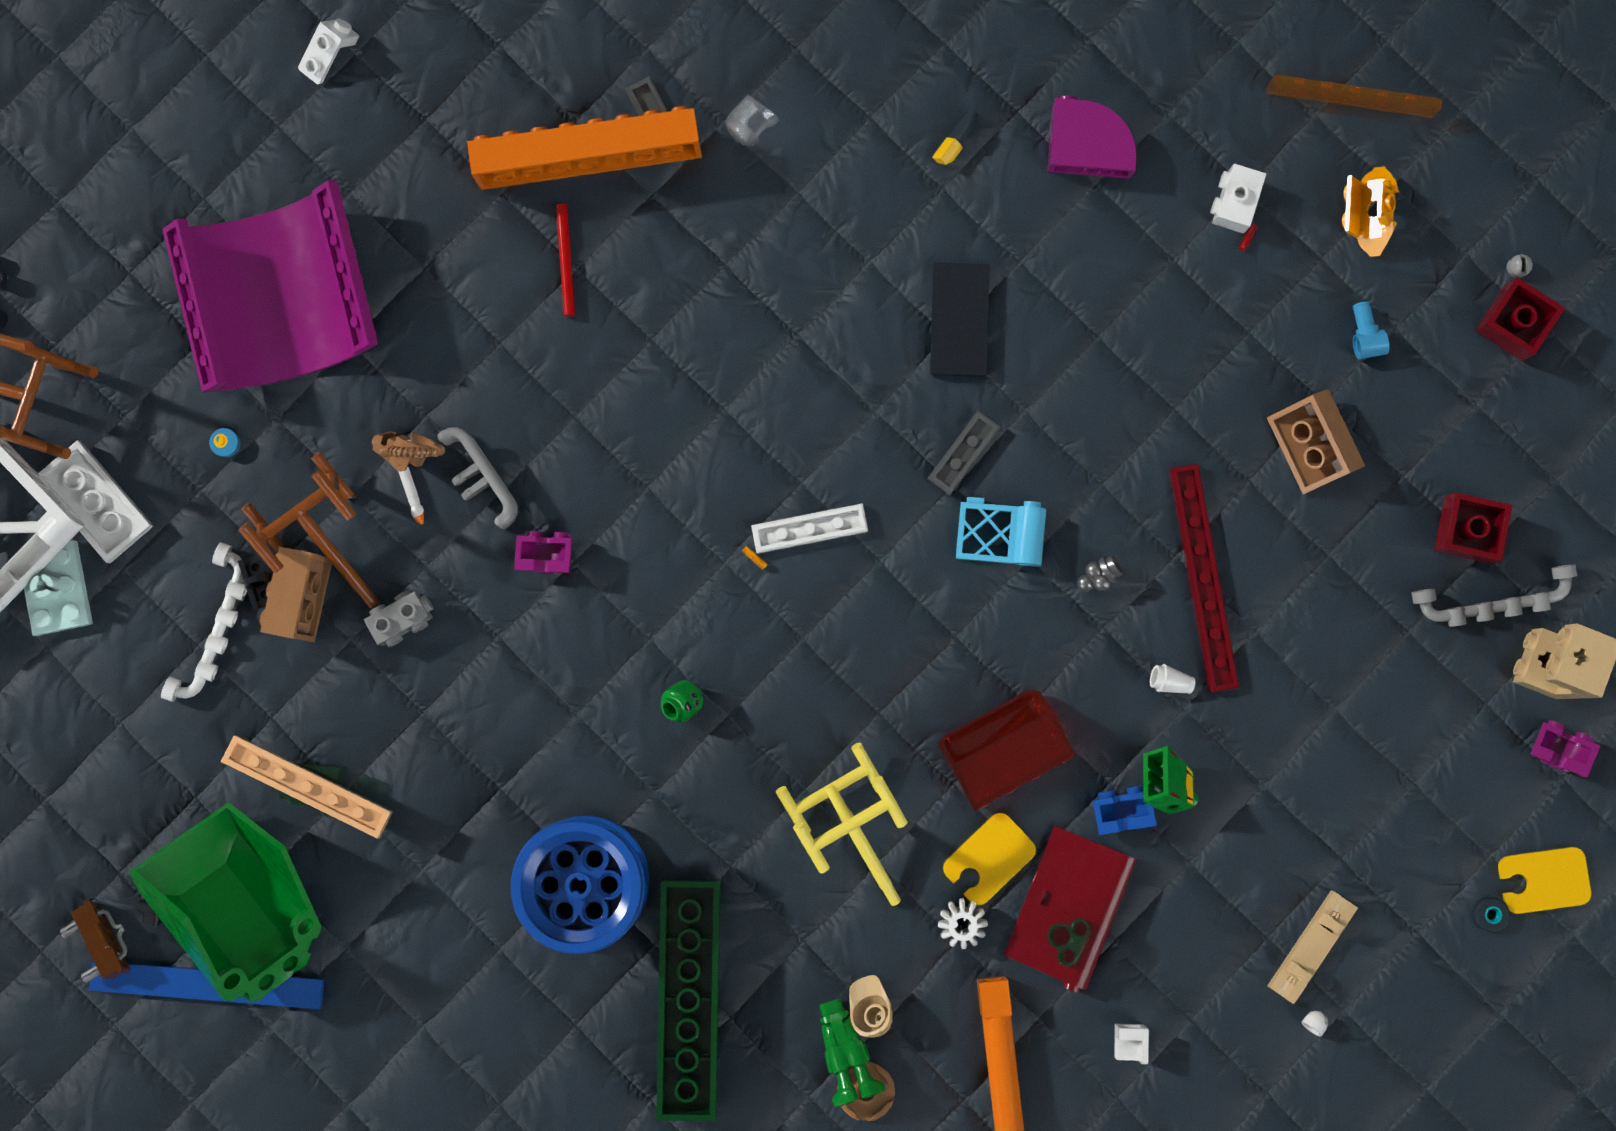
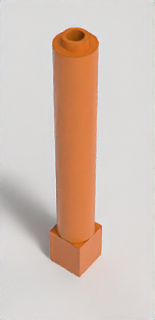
[977,976,1024,1131]

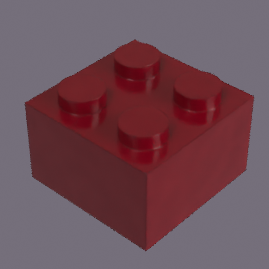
[1475,277,1565,361]
[1434,492,1513,564]

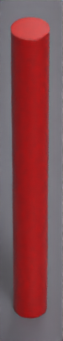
[556,204,575,317]

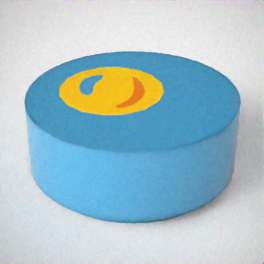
[209,428,241,458]

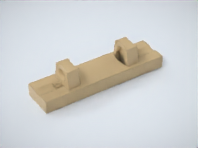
[1267,890,1358,1004]

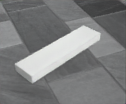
[751,503,868,554]

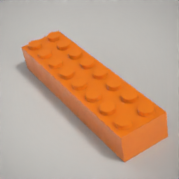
[467,106,702,190]

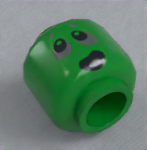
[661,680,703,723]

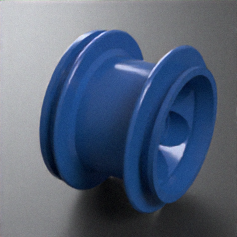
[511,816,650,954]

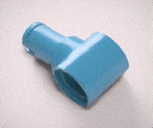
[1352,301,1389,360]

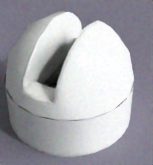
[1301,1011,1328,1037]

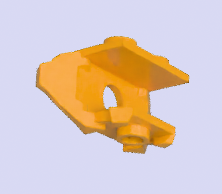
[1342,166,1399,257]

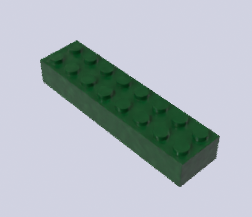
[656,878,721,1121]

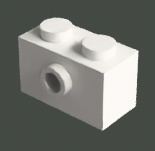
[1210,164,1266,234]

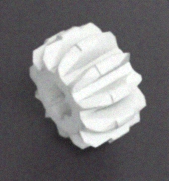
[938,898,988,949]

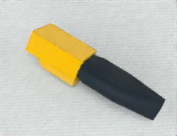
[932,109,979,165]

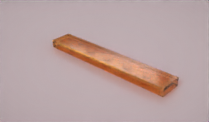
[1267,75,1442,118]

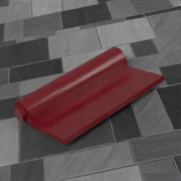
[1004,826,1137,993]

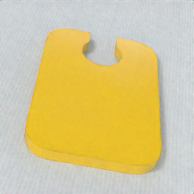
[943,813,1036,905]
[1498,847,1591,914]

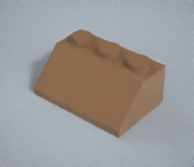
[1267,389,1365,494]
[260,547,332,642]

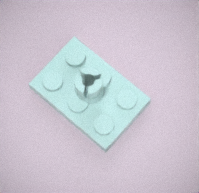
[24,540,93,636]

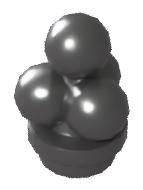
[1077,555,1124,592]

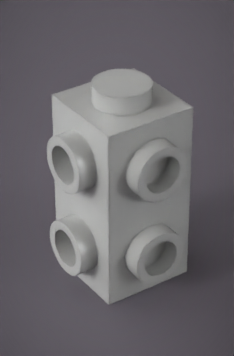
[364,590,433,647]

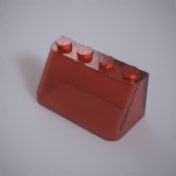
[938,690,1076,811]

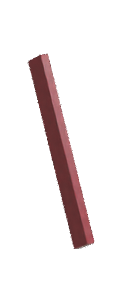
[1169,464,1239,693]

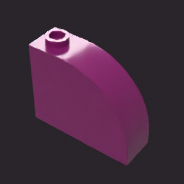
[1047,95,1136,179]

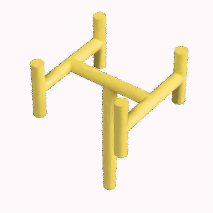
[776,743,908,906]

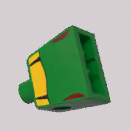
[1143,746,1199,814]

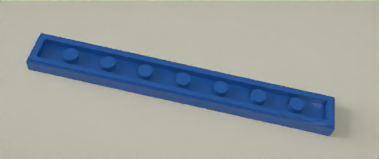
[89,961,325,1009]

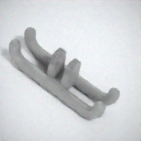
[438,427,518,529]

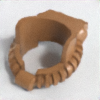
[372,431,445,472]

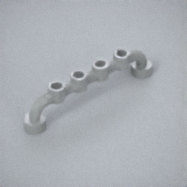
[1411,564,1577,627]

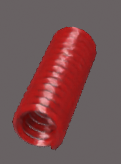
[1238,223,1258,251]

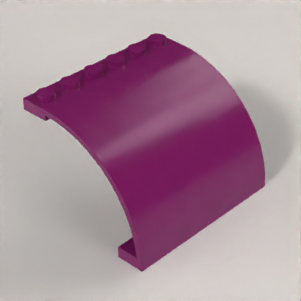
[162,180,378,392]

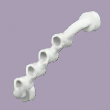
[161,542,247,702]

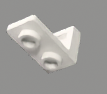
[298,19,360,84]

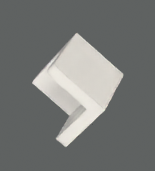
[1114,1024,1149,1064]

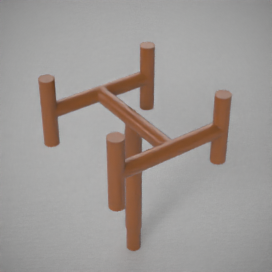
[0,334,98,459]
[238,451,379,608]

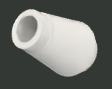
[1150,664,1195,694]

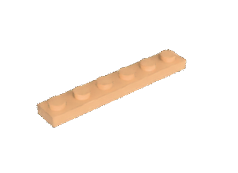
[221,735,393,839]

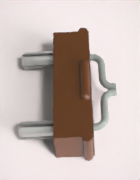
[60,900,130,983]

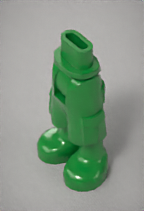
[819,998,886,1108]

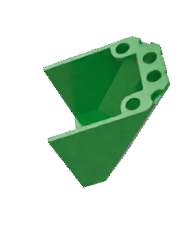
[129,802,322,1001]

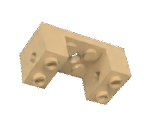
[1513,623,1616,699]

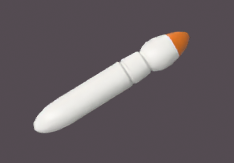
[398,467,424,525]

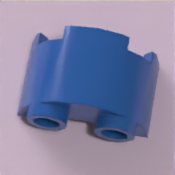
[1093,785,1157,835]

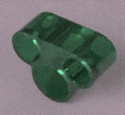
[1047,919,1092,967]

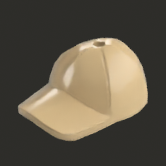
[849,975,893,1038]

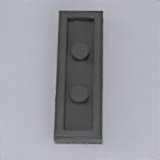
[927,411,1000,496]

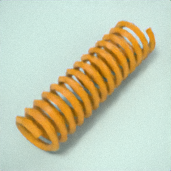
[742,545,767,570]

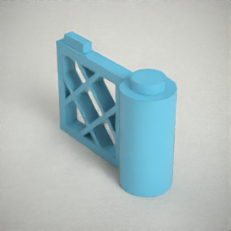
[956,497,1046,566]

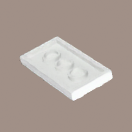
[38,440,154,563]

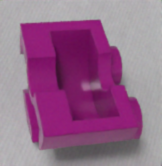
[514,531,573,574]
[1530,720,1601,777]

